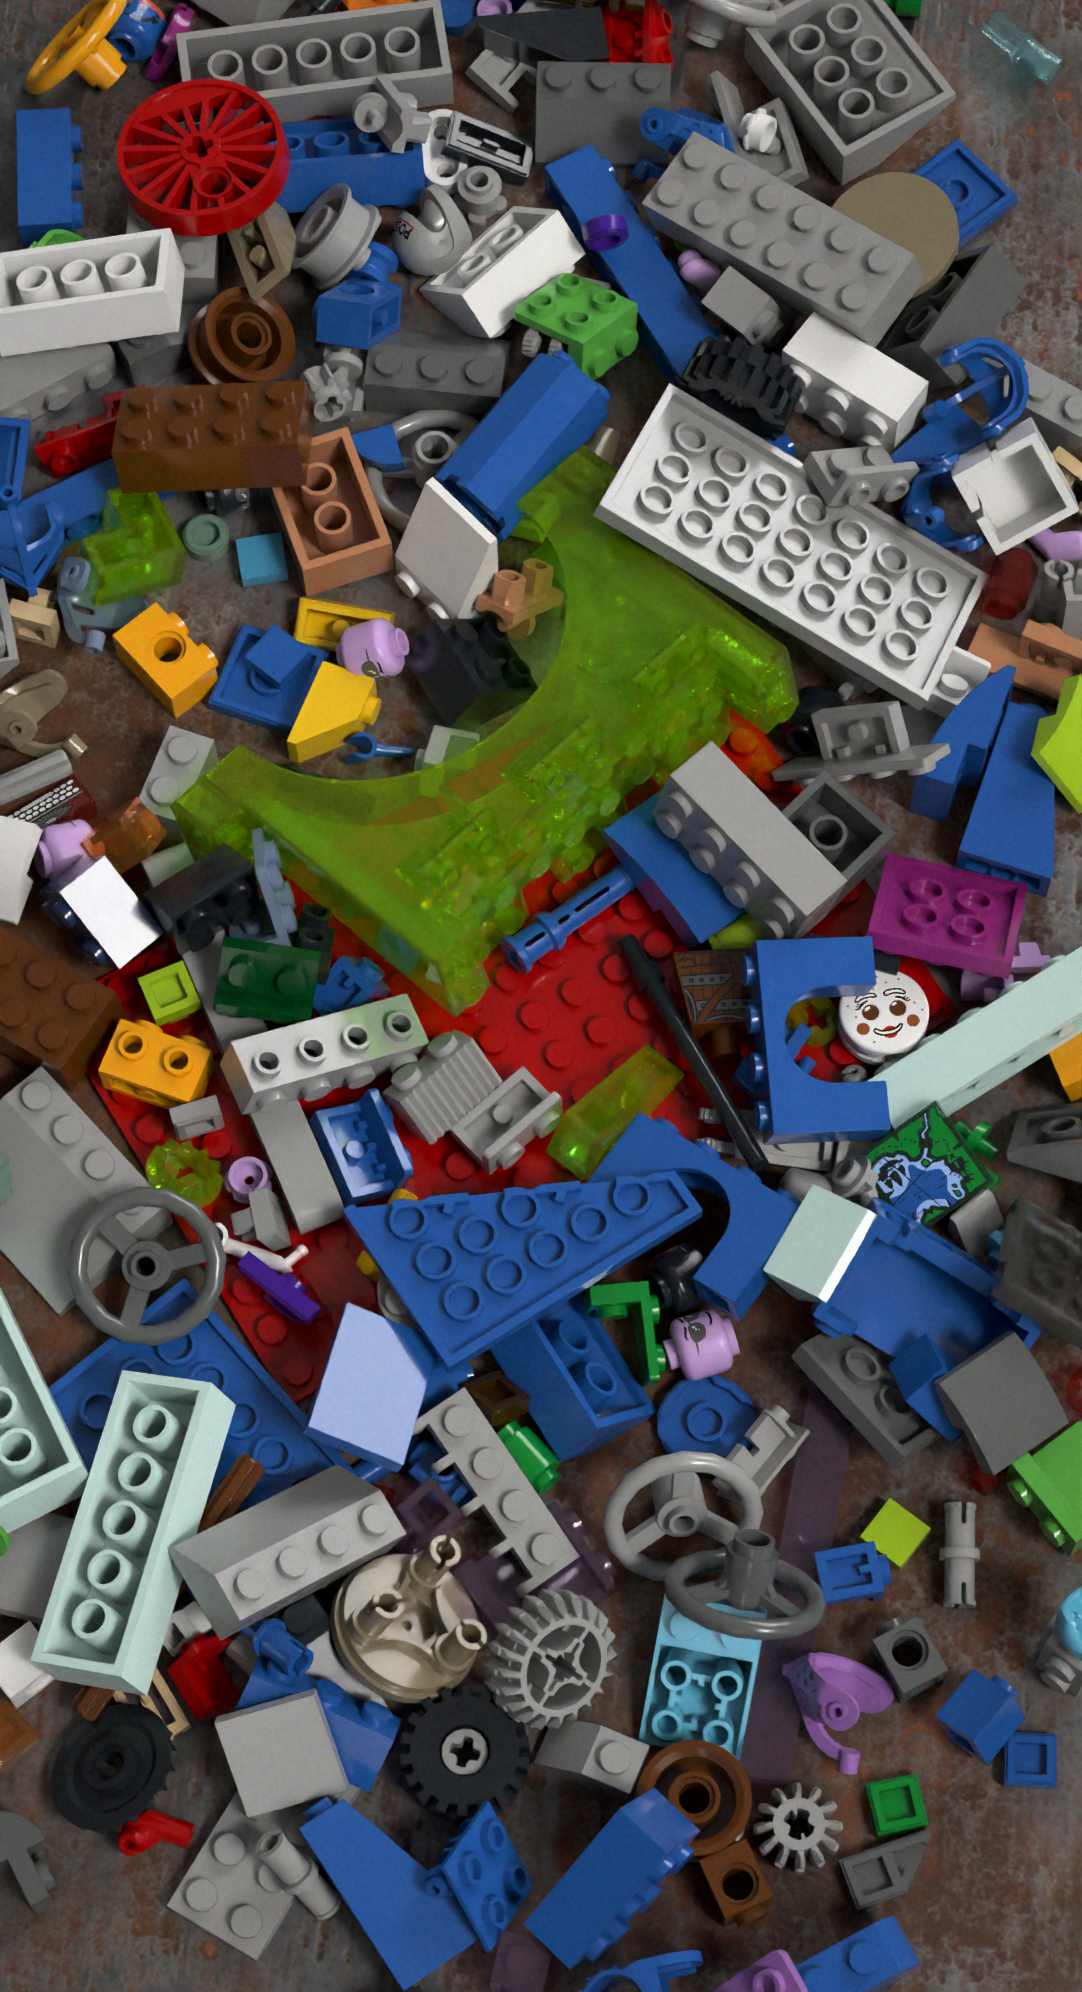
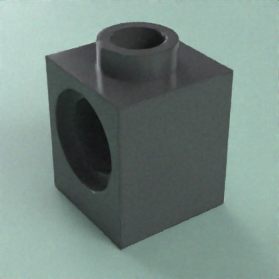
[869,1616,948,1704]

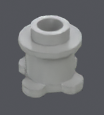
[454,166,507,227]

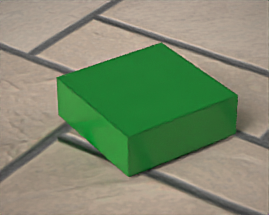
[865,1773,929,1838]

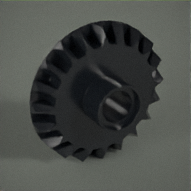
[51,1704,177,1835]

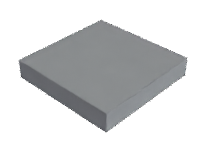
[214,1688,349,1818]

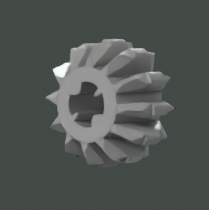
[753,1783,843,1875]

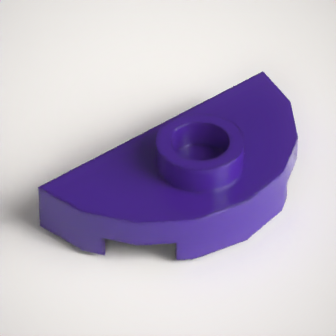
[237,1251,321,1325]

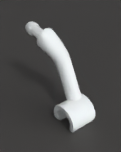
[199,1223,309,1273]

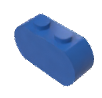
[795,1916,921,1992]

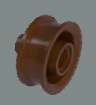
[187,287,295,385]
[637,1740,752,1864]

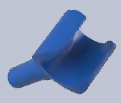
[344,732,413,766]

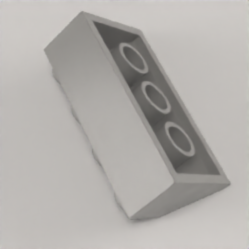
[168,1464,407,1641]

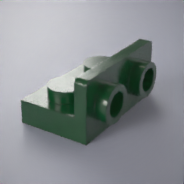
[212,936,321,1026]

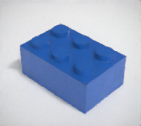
[523,1788,700,1969]

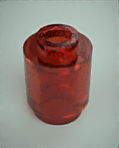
[981,548,1039,620]

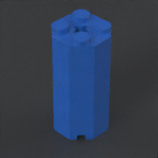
[422,350,610,546]

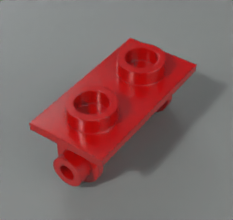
[33,408,119,479]

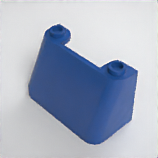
[810,1197,1049,1367]

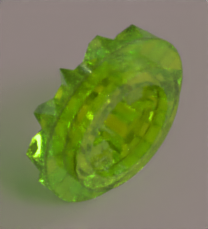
[145,1138,224,1208]

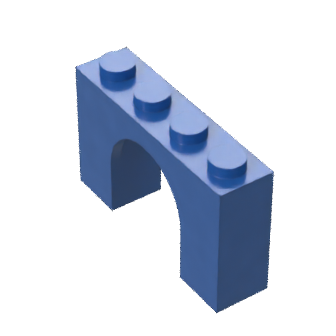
[740,936,891,1145]
[587,1112,801,1322]

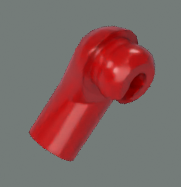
[116,1810,196,1857]

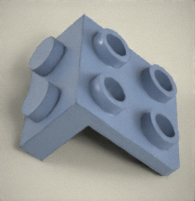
[229,828,298,947]

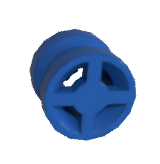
[345,241,400,283]

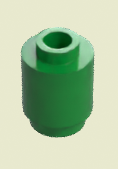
[497,1421,561,1496]

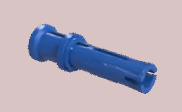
[500,864,636,975]

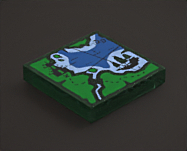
[859,1100,995,1228]

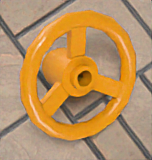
[24,0,127,95]

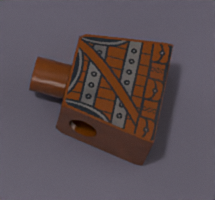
[673,948,754,1064]

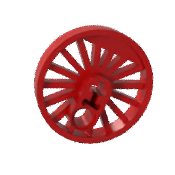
[116,79,290,237]

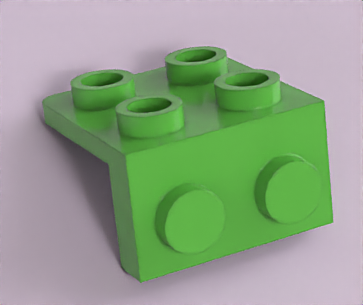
[514,273,639,381]
[1005,1421,1082,1557]

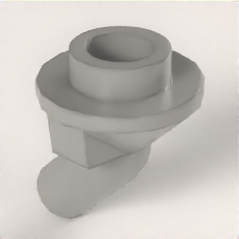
[832,1155,879,1208]

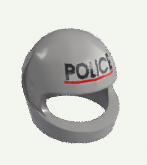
[392,184,473,276]

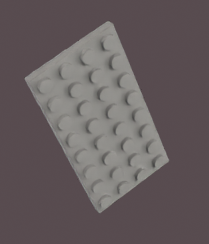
[593,383,989,711]

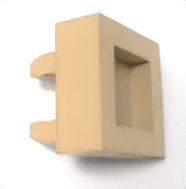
[9,587,61,648]

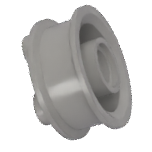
[291,183,382,291]

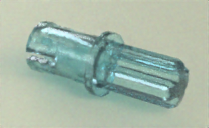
[982,11,1064,84]

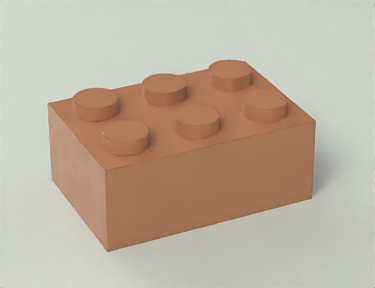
[266,427,394,597]

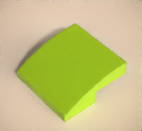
[1031,674,1082,814]

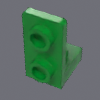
[581,1281,666,1388]

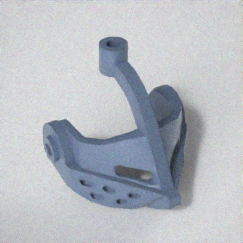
[53,557,150,656]

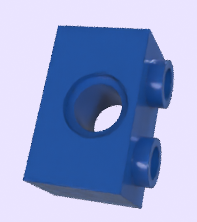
[312,277,402,350]

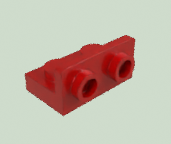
[602,0,674,71]

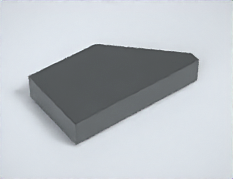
[838,1828,932,1913]

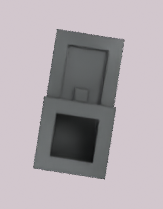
[0,1811,57,1914]

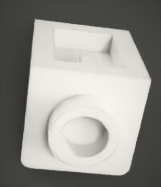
[924,646,991,718]

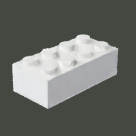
[0,228,185,357]

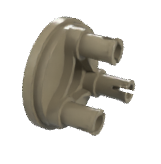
[832,172,960,324]
[330,1535,487,1703]

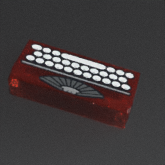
[4,775,99,829]

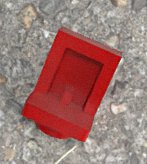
[167,1633,241,1722]

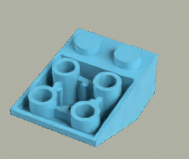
[638,1581,767,1762]

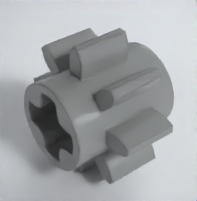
[299,364,353,424]

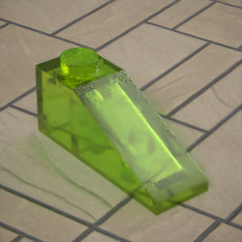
[546,1044,684,1181]

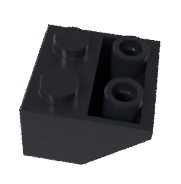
[404,618,541,728]
[143,843,260,957]

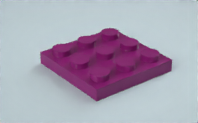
[867,853,1028,979]

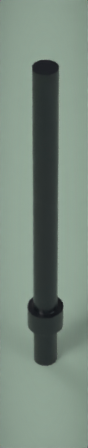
[618,934,769,1172]

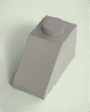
[534,1718,650,1804]

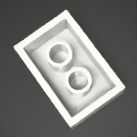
[781,311,929,455]

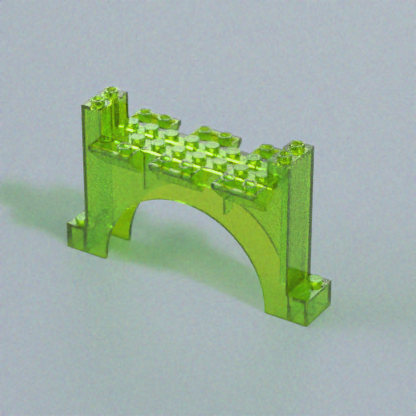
[170,445,800,1018]

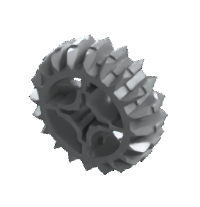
[482,1588,618,1730]

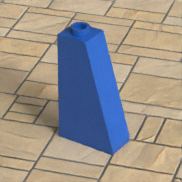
[955,701,1055,897]
[297,1796,479,1991]

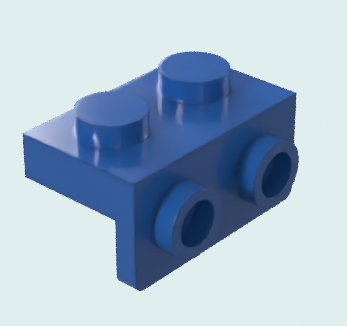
[309,1088,413,1206]

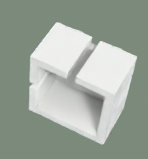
[950,417,1079,556]

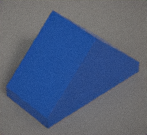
[888,1333,965,1443]

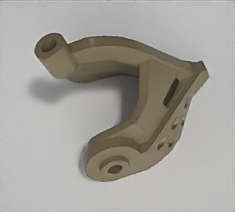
[0,669,87,760]

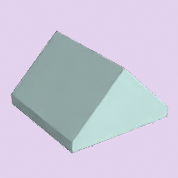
[763,1184,877,1303]

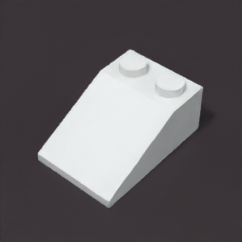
[395,477,498,620]

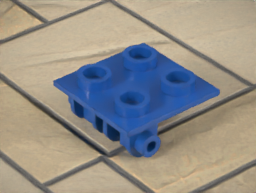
[425,1801,534,1952]

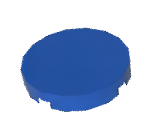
[657,1375,756,1475]

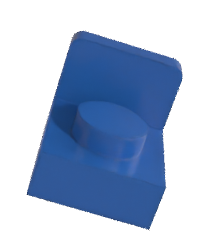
[313,956,391,1016]
[813,1541,892,1606]

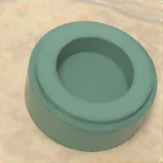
[183,514,230,562]

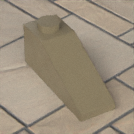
[227,182,297,301]

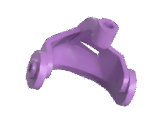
[782,1652,894,1775]

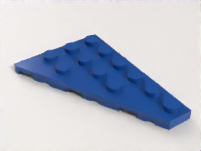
[342,1171,703,1374]

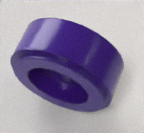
[581,215,629,251]

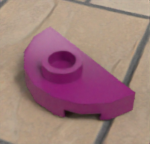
[144,2,195,84]

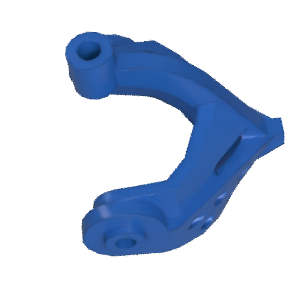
[631,108,735,182]
[922,337,1029,441]
[897,452,987,552]
[0,485,66,598]

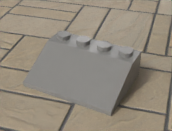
[744,0,956,186]
[0,1066,173,1317]

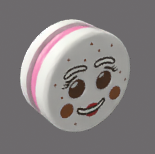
[837,971,929,1066]

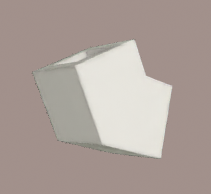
[163,1600,215,1658]

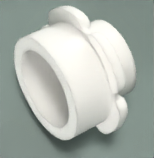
[738,108,777,152]

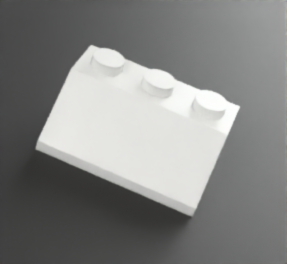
[419,206,586,338]

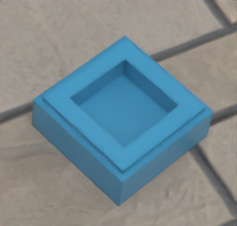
[235,532,289,587]

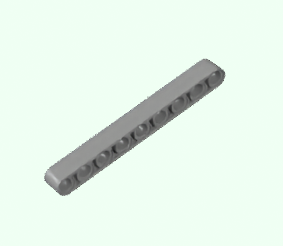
[140,842,344,1235]

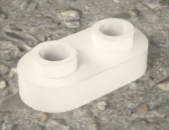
[422,109,468,195]

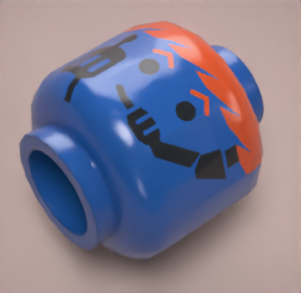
[105,0,167,62]

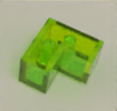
[79,488,186,608]

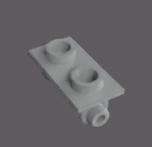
[712,1404,810,1507]

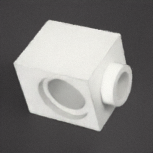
[0,1620,55,1709]

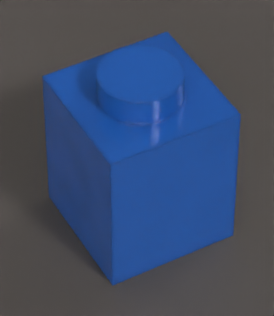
[935,1669,1026,1765]

